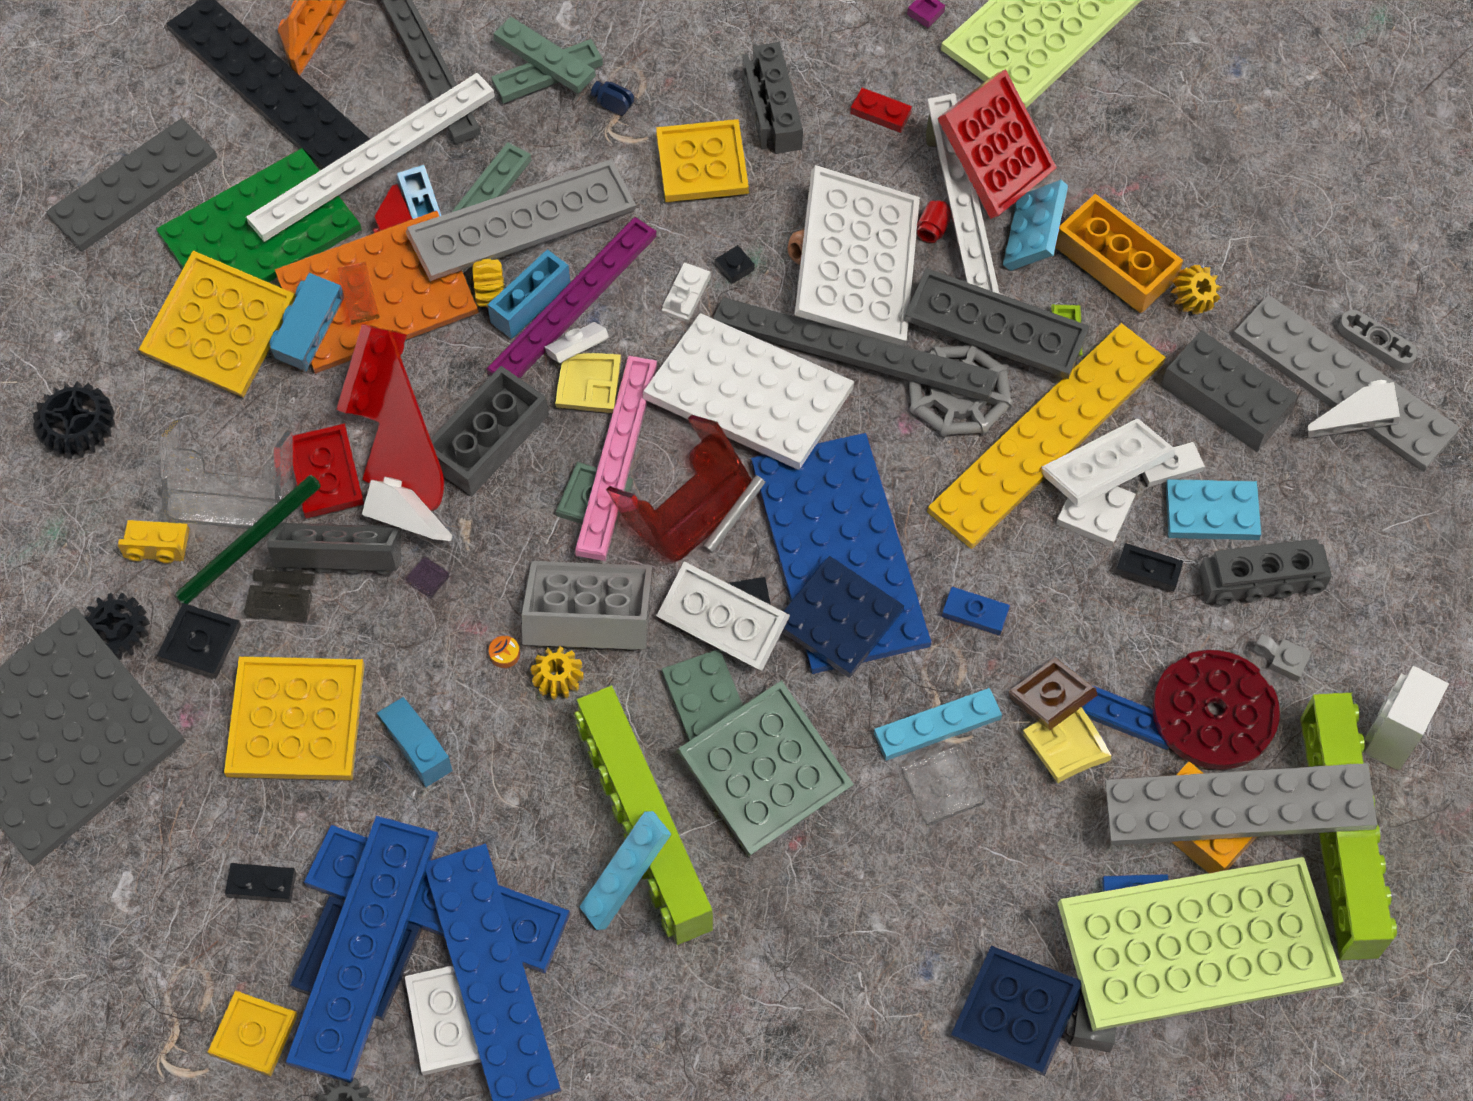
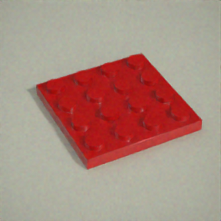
[937,69,1057,219]

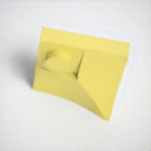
[555,353,621,413]
[1023,707,1111,783]

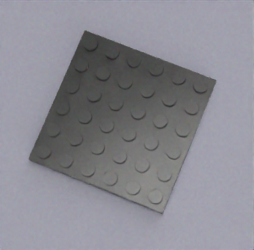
[0,607,186,866]

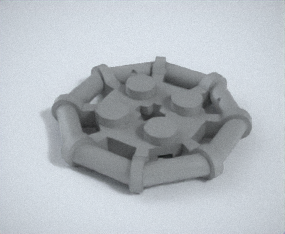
[908,345,1013,437]

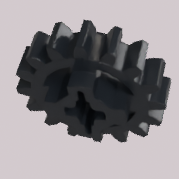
[84,593,150,660]

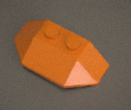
[278,0,347,75]

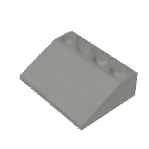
[522,561,652,650]

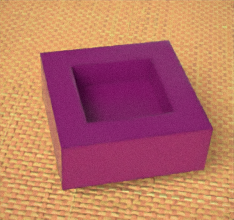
[907,0,945,28]

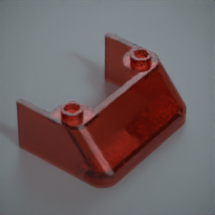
[606,415,752,561]

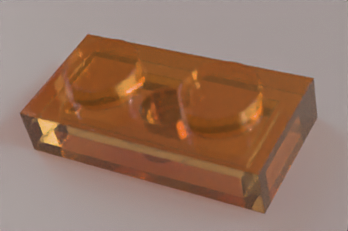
[337,262,380,325]

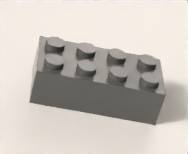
[1162,330,1298,452]
[431,366,549,497]

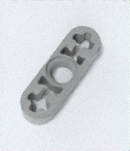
[1338,310,1418,370]

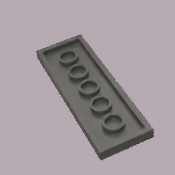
[46,118,217,252]
[904,268,1090,379]

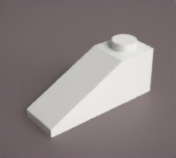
[1308,380,1400,438]
[362,477,452,541]

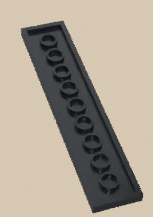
[166,0,370,170]

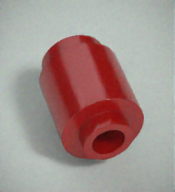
[916,200,952,243]

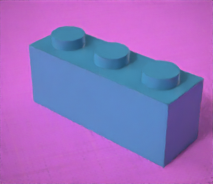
[487,249,570,339]
[270,273,345,371]

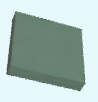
[556,462,633,532]

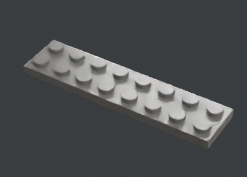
[406,159,636,281]
[1232,295,1460,472]
[1105,763,1377,845]

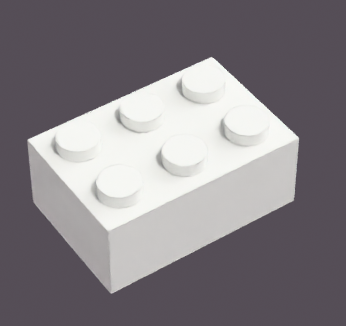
[1364,666,1449,771]

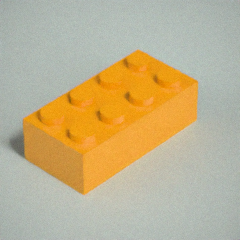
[1055,194,1183,313]

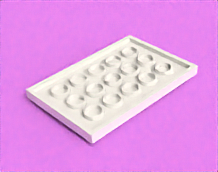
[795,165,920,346]
[643,313,854,470]

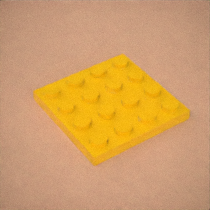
[138,251,296,398]
[224,656,365,780]

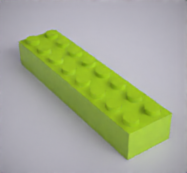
[574,685,713,945]
[1300,693,1397,961]

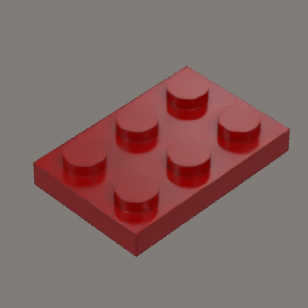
[286,423,364,519]

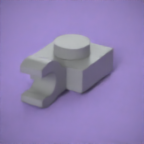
[1252,634,1312,682]

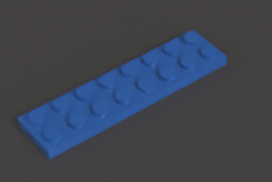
[286,816,439,1083]
[304,825,570,973]
[425,843,561,1101]

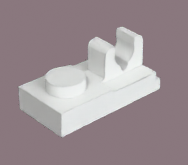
[662,262,711,322]

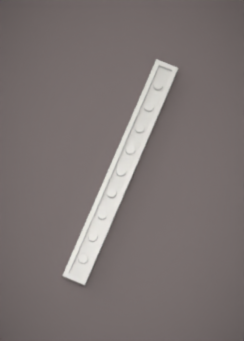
[247,73,495,242]

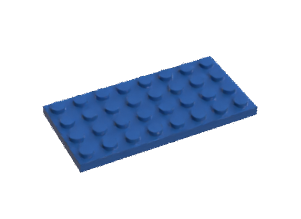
[751,433,931,674]

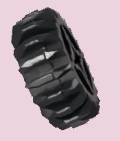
[33,381,115,459]

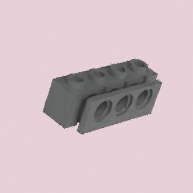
[742,42,803,154]
[1198,539,1332,605]

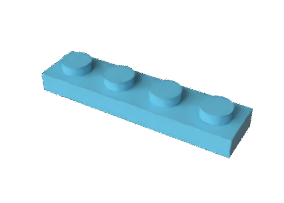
[874,688,1002,761]
[579,811,671,930]

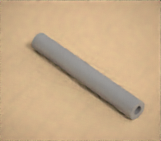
[703,475,766,553]

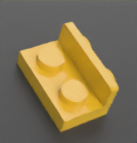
[118,520,190,563]

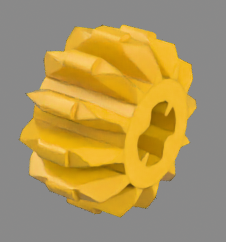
[473,258,505,308]
[1170,265,1222,315]
[531,646,584,701]

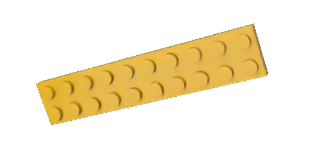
[927,323,1166,549]

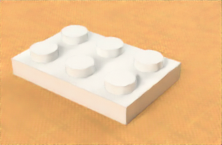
[405,966,481,1075]

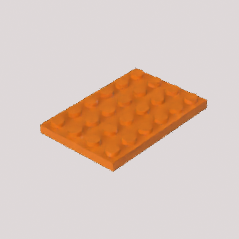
[275,211,479,374]

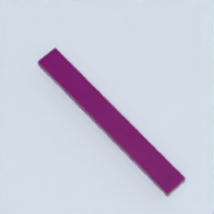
[486,217,657,378]

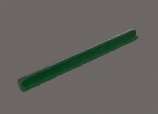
[175,475,321,604]

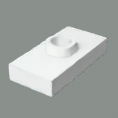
[545,322,609,363]
[1142,442,1205,487]

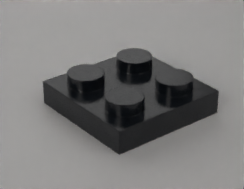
[157,603,241,679]

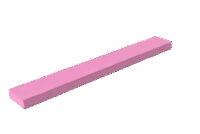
[575,356,657,561]

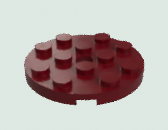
[1152,650,1280,770]

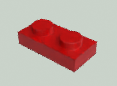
[850,87,912,133]

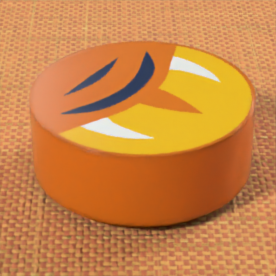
[489,636,520,668]

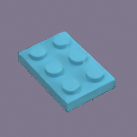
[1003,180,1068,271]
[1165,479,1261,540]

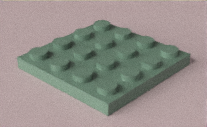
[677,680,854,856]

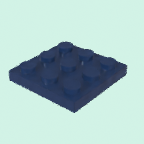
[782,556,904,678]
[290,896,422,1021]
[951,945,1082,1076]

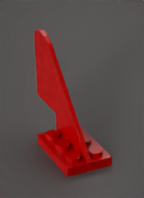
[336,324,444,511]

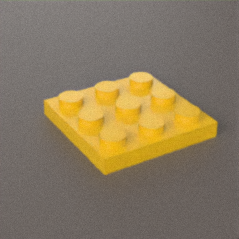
[656,119,749,202]

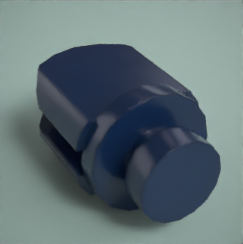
[590,81,634,116]

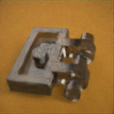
[244,567,316,623]

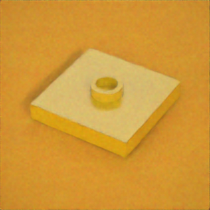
[208,991,298,1077]

